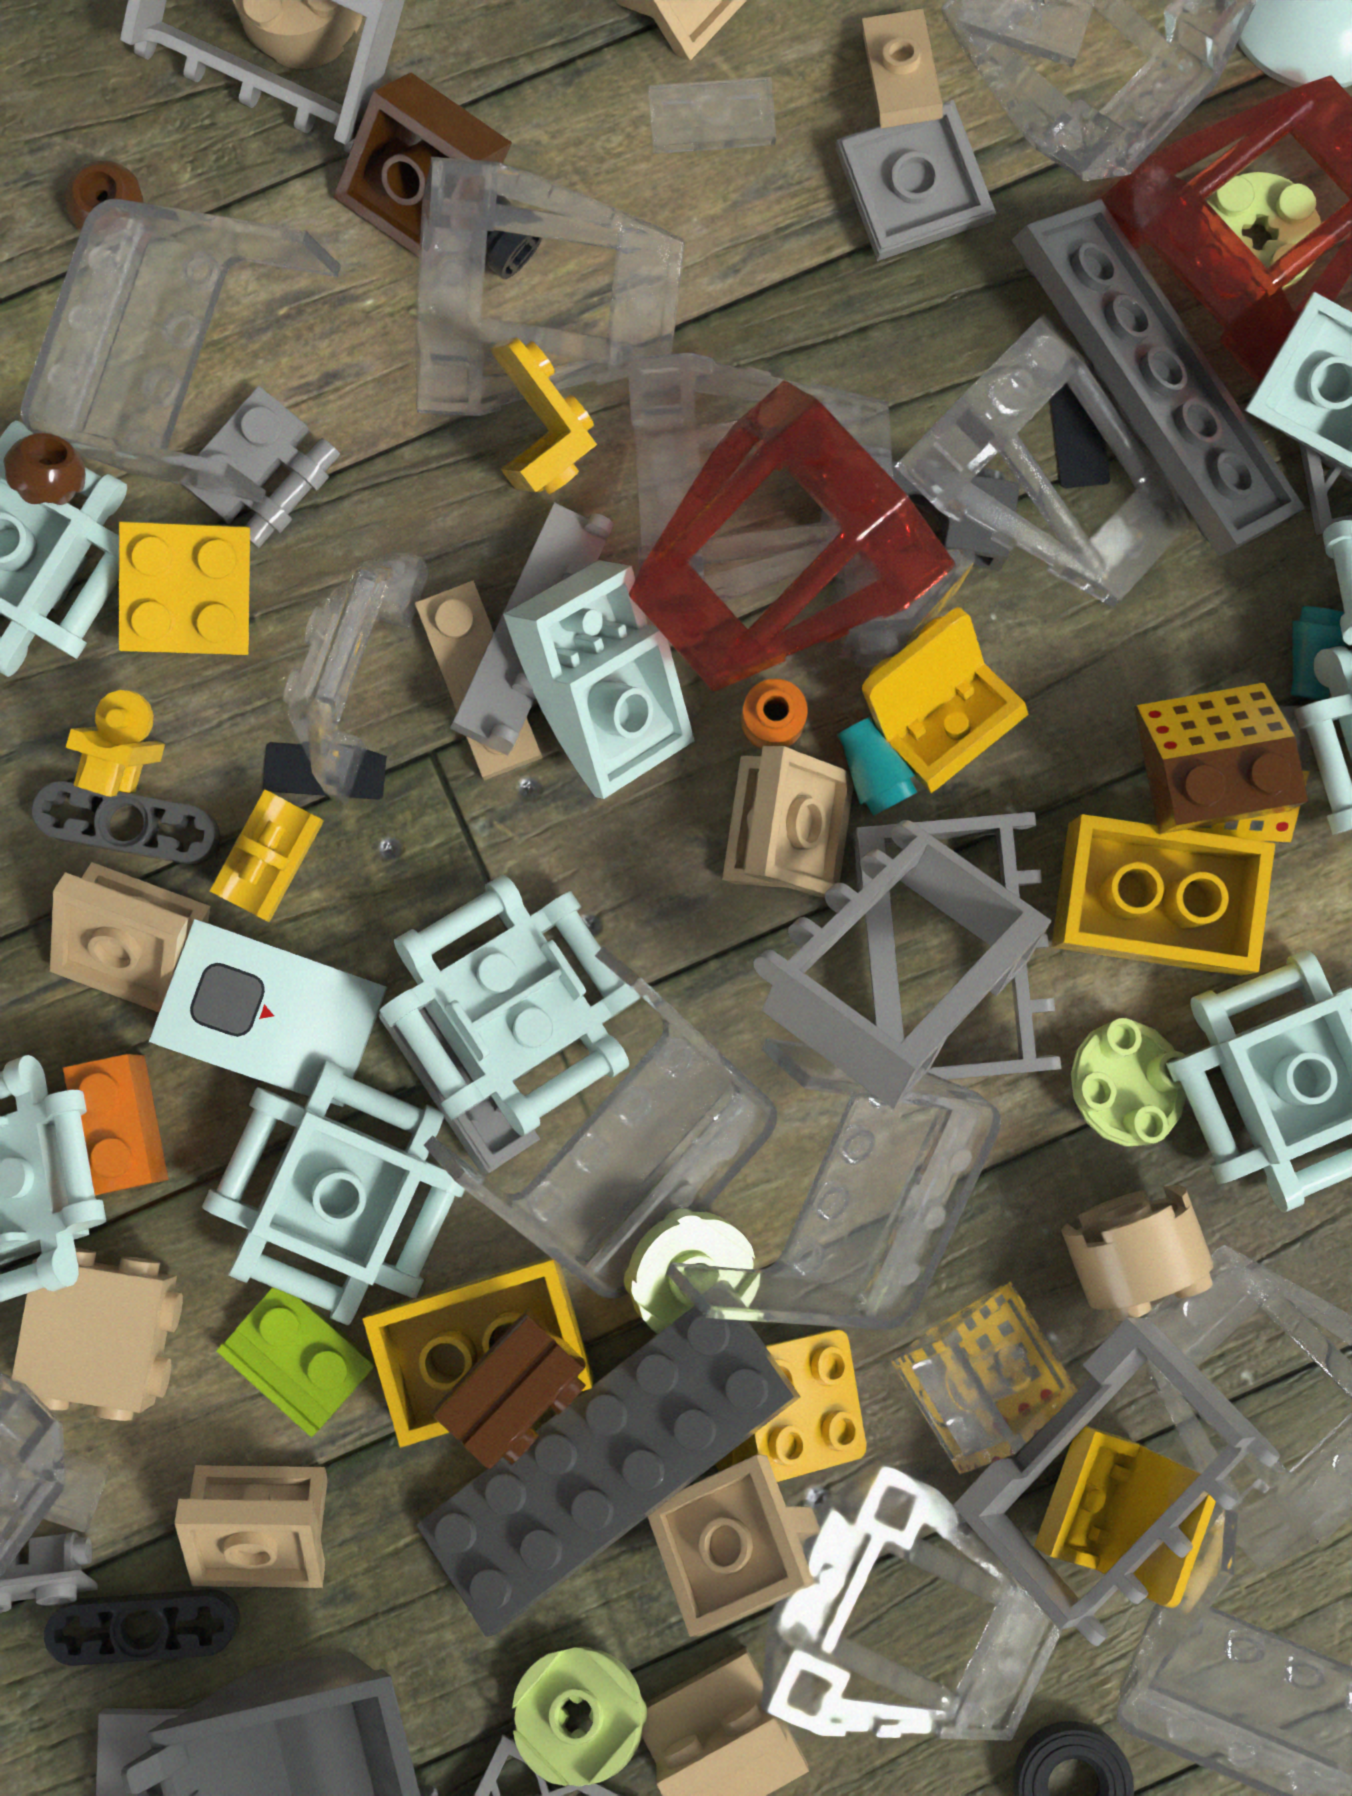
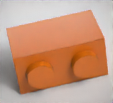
[63,1054,169,1195]

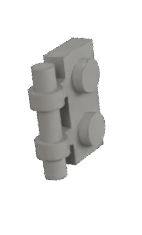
[177,386,340,548]

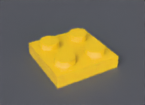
[119,521,250,655]

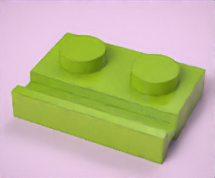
[216,1287,376,1438]

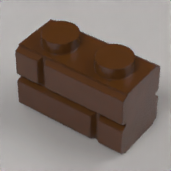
[431,1307,586,1469]

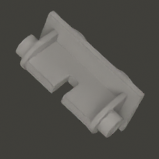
[0,1532,98,1613]

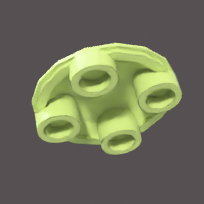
[1071,1018,1186,1146]

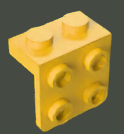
[490,337,597,494]
[862,607,1029,794]
[715,1330,866,1482]
[1034,1426,1216,1608]

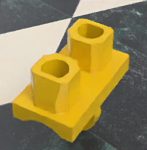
[66,690,165,797]
[210,789,324,922]

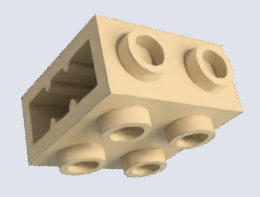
[9,1248,183,1421]

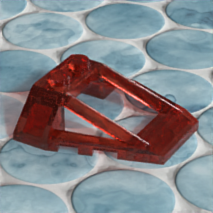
[1100,75,1352,384]
[628,380,956,692]

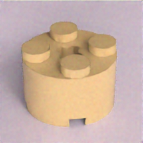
[233,0,363,69]
[1061,1185,1214,1322]

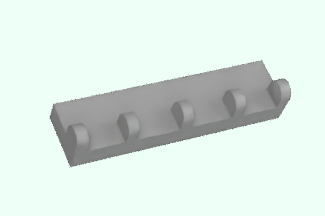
[450,502,614,756]

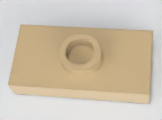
[862,8,943,129]

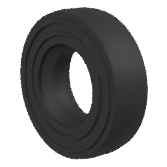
[1013,1721,1134,1796]

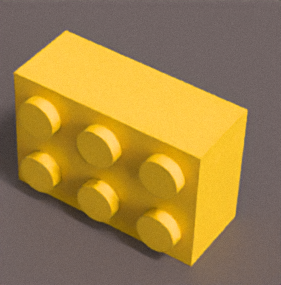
[1051,814,1276,976]
[363,1254,594,1448]

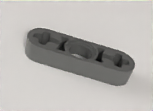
[32,781,220,865]

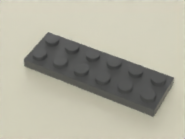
[1012,199,1305,557]
[417,1287,801,1637]

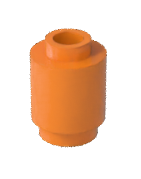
[741,678,808,749]

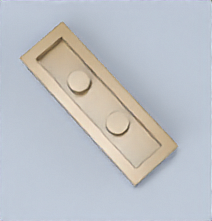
[415,580,543,781]

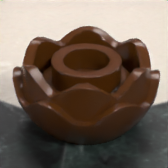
[65,160,144,238]
[3,433,86,505]

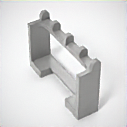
[120,0,405,153]
[852,812,1061,1082]
[754,820,1051,1109]
[953,1317,1280,1646]

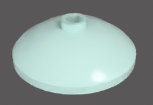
[1227,0,1352,91]

